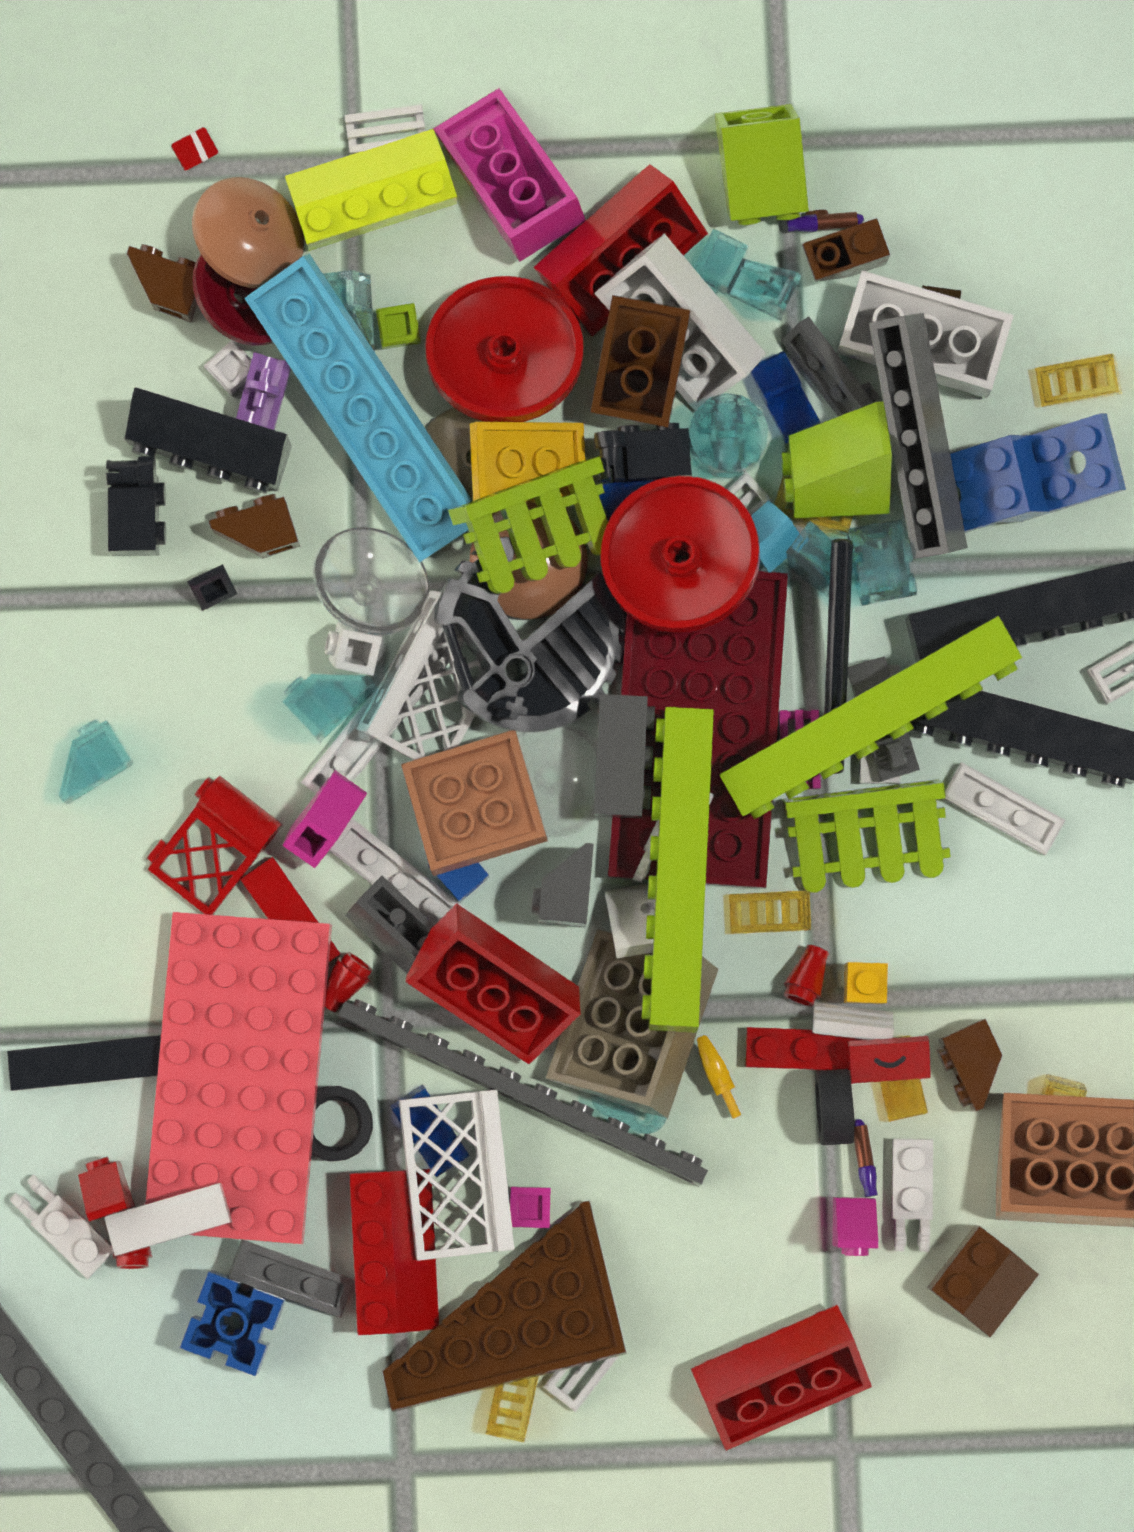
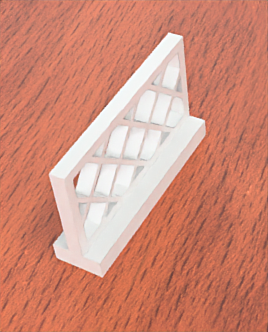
[356,590,481,760]
[399,1090,515,1261]

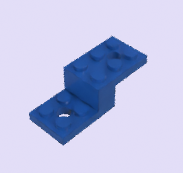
[950,413,1126,533]

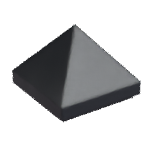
[187,564,237,611]

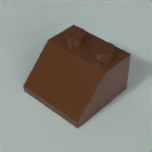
[927,1225,1039,1337]

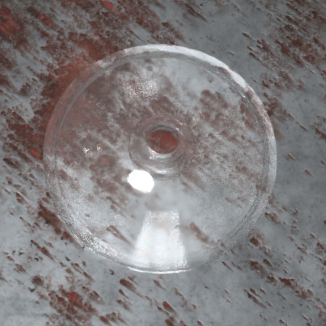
[313,527,429,635]
[516,723,597,838]

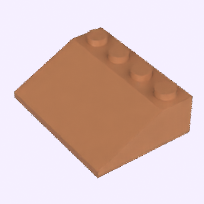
[996,1093,1134,1227]

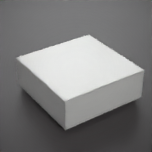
[204,340,252,397]

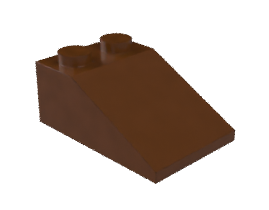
[590,295,691,427]

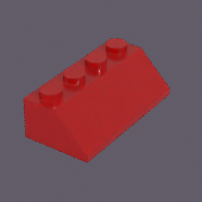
[533,164,708,337]
[406,903,581,1064]
[350,1169,439,1335]
[691,1305,872,1451]

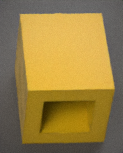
[843,962,888,1005]

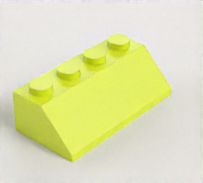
[285,129,457,251]

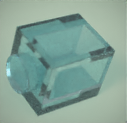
[694,229,748,295]

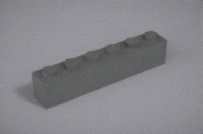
[869,313,968,559]

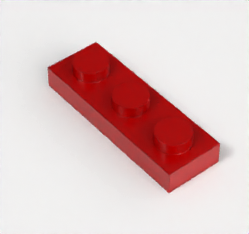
[745,1027,866,1070]

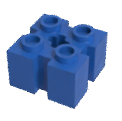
[180,1270,286,1376]

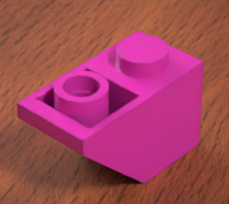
[282,770,367,868]
[832,1197,878,1256]

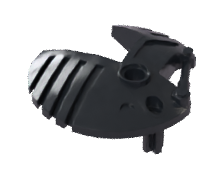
[434,537,625,732]

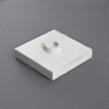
[604,884,655,958]

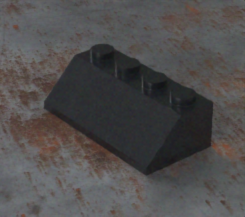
[124,387,292,494]

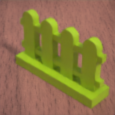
[448,456,608,594]
[783,779,951,893]

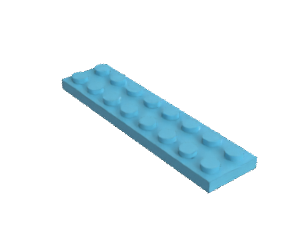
[245,253,473,563]

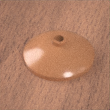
[192,177,304,288]
[469,503,588,619]

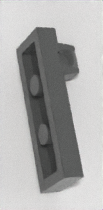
[781,316,883,417]
[848,656,920,782]
[227,1239,355,1318]

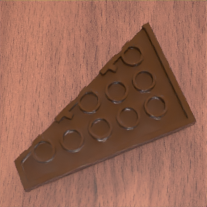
[383,1201,627,1412]

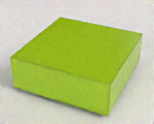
[376,303,421,350]

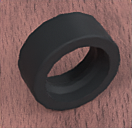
[815,1069,854,1146]
[312,1086,373,1161]

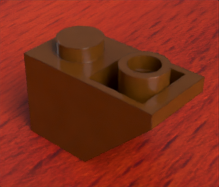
[802,218,890,282]
[127,244,198,323]
[209,494,301,559]
[936,1019,1002,1112]

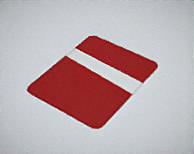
[171,127,218,171]

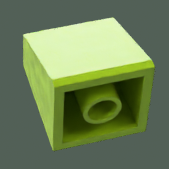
[714,104,809,225]
[781,402,892,518]

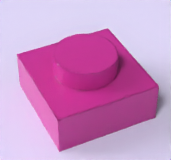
[510,1187,551,1228]

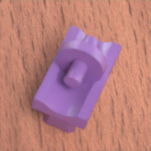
[236,352,291,430]

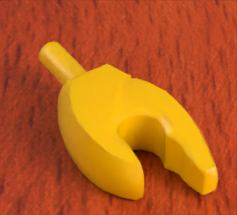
[697,1035,741,1119]

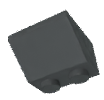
[531,843,594,927]

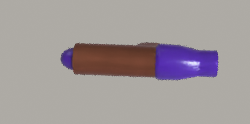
[787,209,864,232]
[854,1119,878,1197]

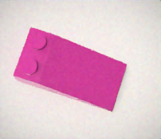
[433,88,586,262]

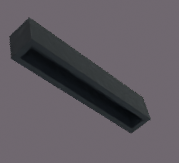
[905,561,1134,663]
[910,691,1134,788]

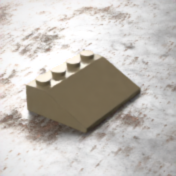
[546,929,719,1119]

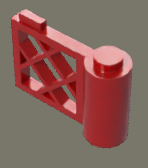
[147,776,283,915]

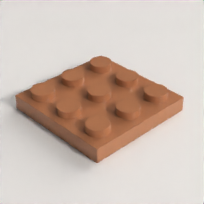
[401,730,548,876]

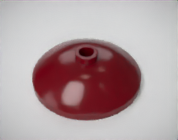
[193,254,274,346]

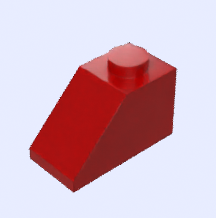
[78,1156,135,1221]

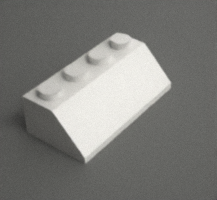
[594,234,766,412]
[837,270,1014,398]

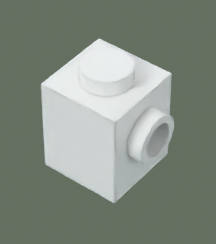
[325,621,382,676]

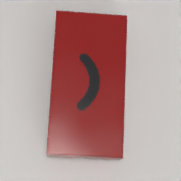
[848,1036,931,1084]

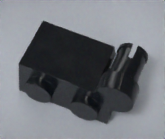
[594,423,692,486]
[106,456,166,556]

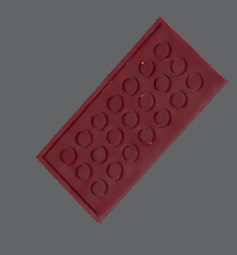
[608,571,788,889]

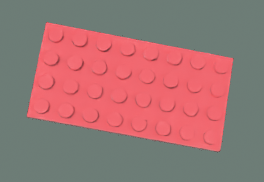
[145,912,332,1244]

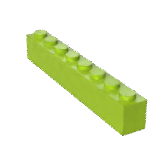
[720,616,1023,819]
[642,707,714,1033]

